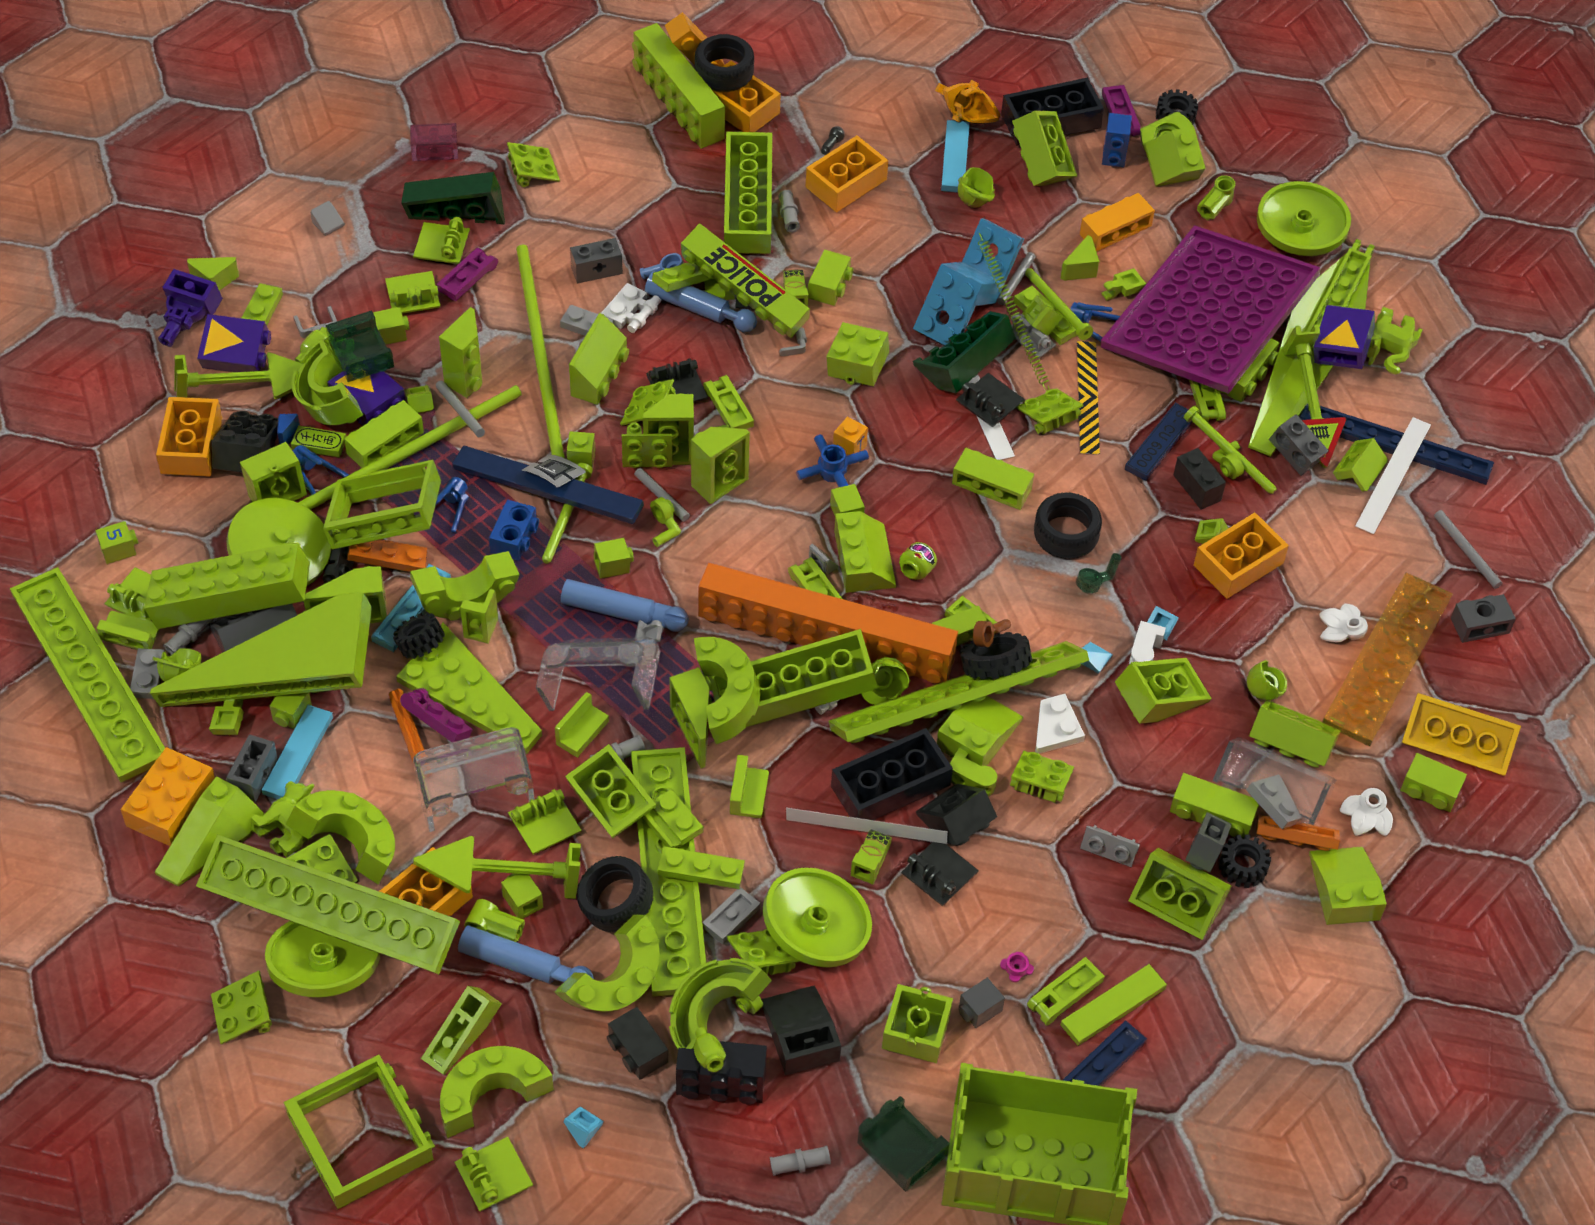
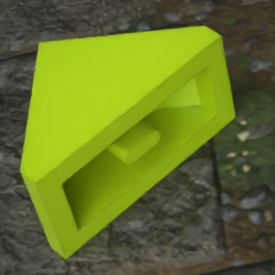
[1060,235,1099,281]
[187,257,239,291]
[1022,295,1063,336]

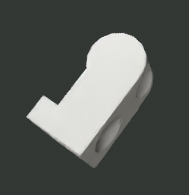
[1129,621,1166,664]

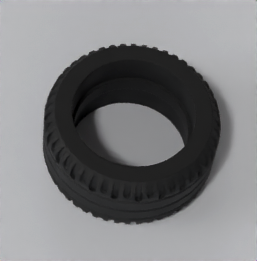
[695,34,754,92]
[1034,492,1102,559]
[577,856,654,933]

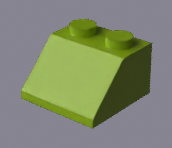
[1144,126,1206,187]

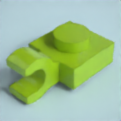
[1102,268,1146,301]
[209,699,244,735]

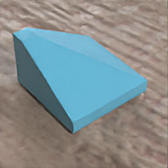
[1147,606,1179,640]
[1081,642,1113,674]
[564,1107,604,1148]

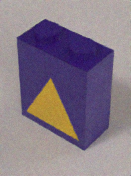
[1314,305,1375,369]
[197,314,271,372]
[328,356,406,426]

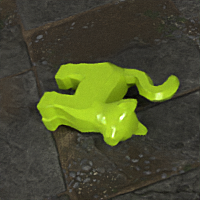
[1367,307,1423,375]
[250,781,315,858]

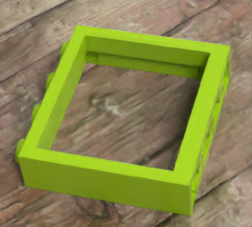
[323,460,441,549]
[284,1055,435,1209]

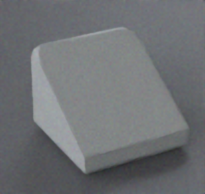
[310,201,345,236]
[809,544,838,576]

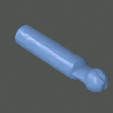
[645,271,757,332]
[561,579,689,632]
[458,925,594,984]

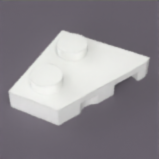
[1035,694,1085,754]

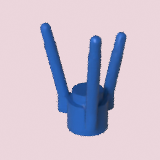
[1071,302,1120,342]
[293,445,349,495]
[435,477,469,533]

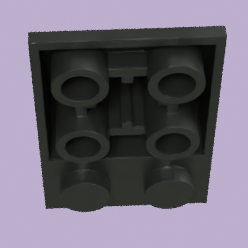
[212,411,278,472]
[761,985,841,1076]

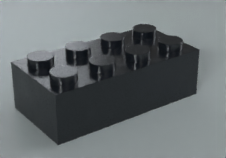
[1001,77,1104,146]
[831,728,953,820]

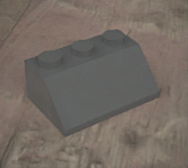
[209,604,297,653]

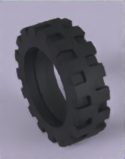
[960,632,1032,679]

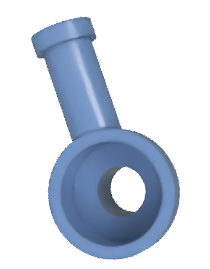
[640,253,684,280]

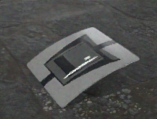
[522,455,586,487]

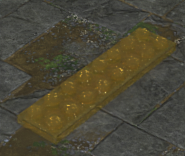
[1322,572,1453,746]

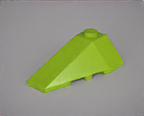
[155,776,265,887]

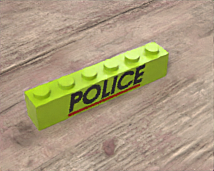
[681,223,810,338]

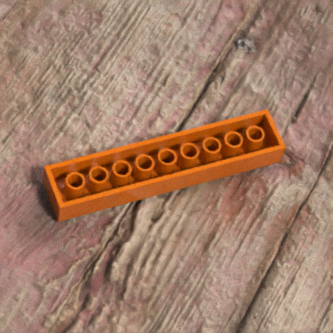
[698,562,958,683]

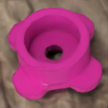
[1000,952,1034,982]

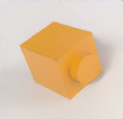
[833,416,868,456]

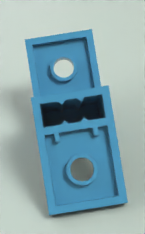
[913,218,1024,345]

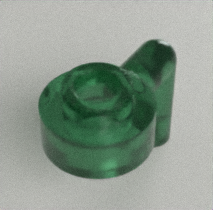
[1076,553,1122,593]

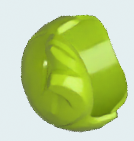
[1246,660,1287,701]

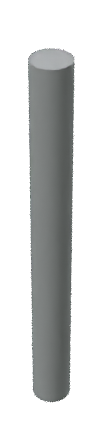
[436,381,485,437]
[1434,510,1502,589]

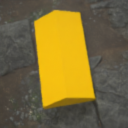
[1402,693,1521,776]

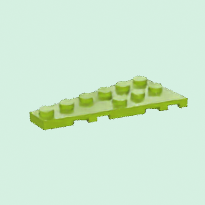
[396,622,542,754]

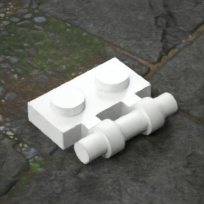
[601,283,661,333]

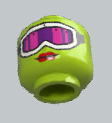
[899,542,937,580]

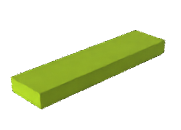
[1060,964,1167,1046]

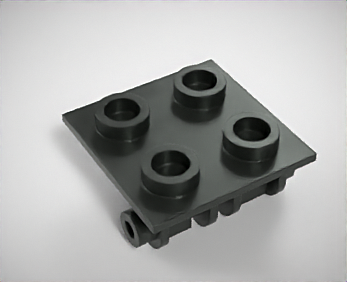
[646,358,708,402]
[956,373,1025,427]
[901,842,979,906]

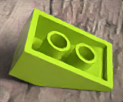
[304,566,387,623]
[1115,658,1212,724]
[669,667,712,769]
[937,695,1023,766]
[565,744,657,838]
[1309,847,1387,925]

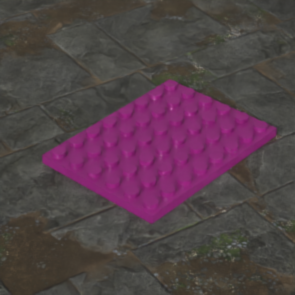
[1101,225,1320,394]

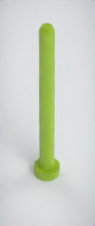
[1025,268,1093,340]
[1183,406,1276,494]
[542,463,593,564]

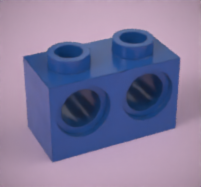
[1102,113,1132,167]
[489,500,539,561]

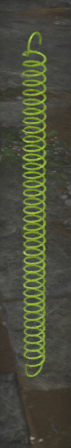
[978,233,1050,391]

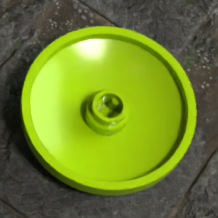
[1257,181,1351,256]
[226,498,331,586]
[763,868,872,967]
[265,921,380,997]

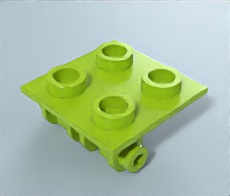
[507,142,560,187]
[413,217,470,264]
[385,271,440,314]
[620,379,676,426]
[1016,388,1083,434]
[622,422,672,468]
[104,567,152,621]
[1010,751,1074,803]
[508,789,582,855]
[286,834,358,883]
[727,929,800,975]
[211,970,272,1044]
[455,1136,533,1212]

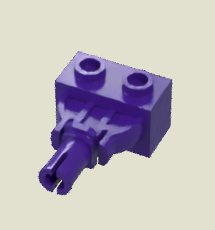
[158,269,223,347]

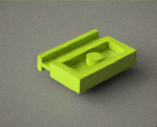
[642,789,703,848]

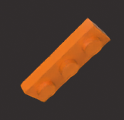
[347,539,427,572]
[1256,815,1340,851]

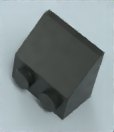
[916,784,997,846]

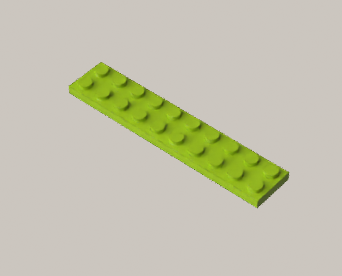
[10,567,165,783]
[828,641,1089,743]
[631,747,706,997]
[196,834,460,975]

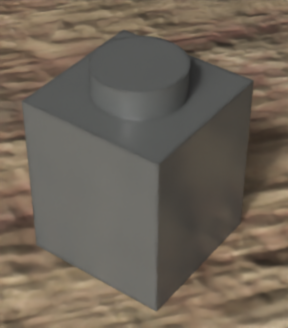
[959,977,1005,1028]

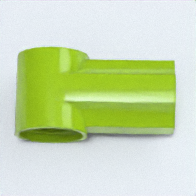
[1197,176,1235,220]
[464,899,525,942]

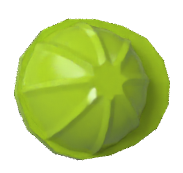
[958,167,995,207]
[152,648,201,682]
[861,657,910,705]

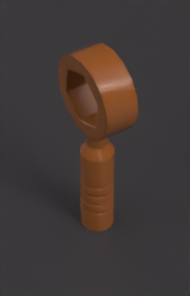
[973,619,1011,647]

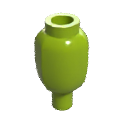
[295,327,333,363]
[693,1027,726,1072]

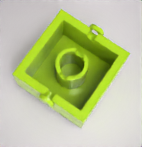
[826,322,889,386]
[240,442,307,502]
[882,984,953,1063]

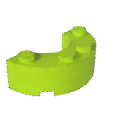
[292,339,363,425]
[410,551,519,621]
[694,637,760,744]
[286,790,395,885]
[554,915,659,1011]
[669,958,772,1049]
[440,1046,554,1138]

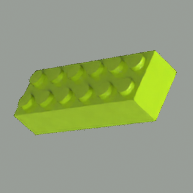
[632,23,725,148]
[724,132,772,254]
[144,542,310,629]
[709,629,878,727]

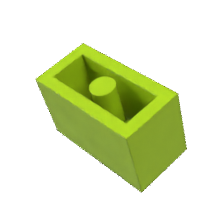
[808,249,853,306]
[1400,753,1467,812]

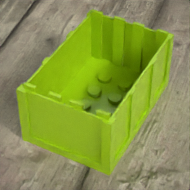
[941,1063,1137,1225]

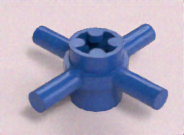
[796,434,869,487]

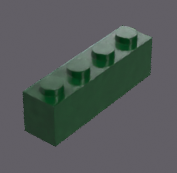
[401,172,505,224]
[913,311,1016,393]

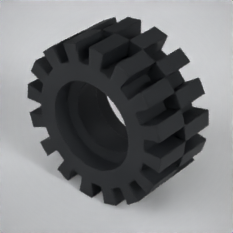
[1156,89,1198,125]
[393,612,445,659]
[1219,834,1271,888]

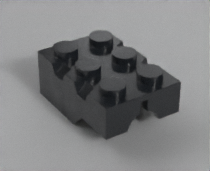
[676,1041,767,1104]

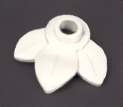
[1319,603,1368,642]
[1340,788,1393,836]

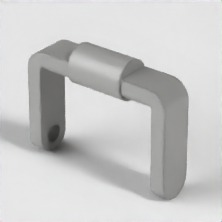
[293,306,338,338]
[773,327,807,356]

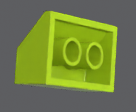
[1012,111,1077,186]
[439,307,482,398]
[569,313,629,405]
[643,393,694,465]
[691,427,750,504]
[834,511,896,593]
[1249,700,1341,767]
[1128,848,1232,940]

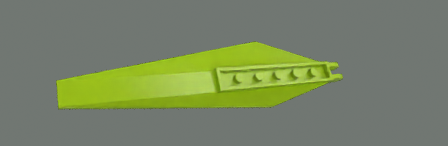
[1248,239,1375,456]

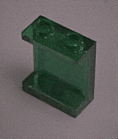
[325,310,394,382]
[857,1096,950,1192]

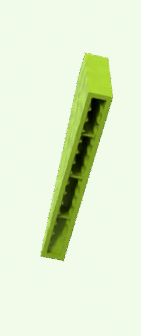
[150,592,372,707]

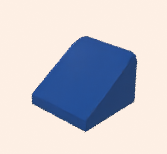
[277,414,300,445]

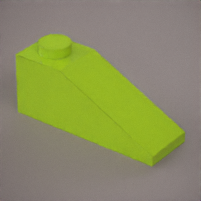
[421,986,502,1075]

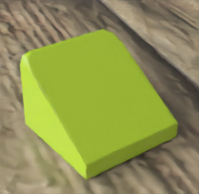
[404,385,434,413]
[1195,518,1228,544]

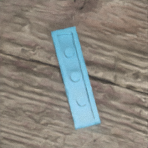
[941,120,970,192]
[371,564,451,652]
[262,705,333,799]

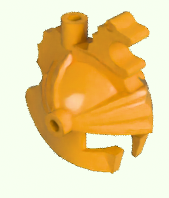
[935,80,1001,123]

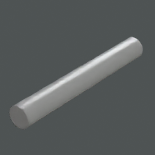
[997,252,1036,305]
[634,468,690,522]

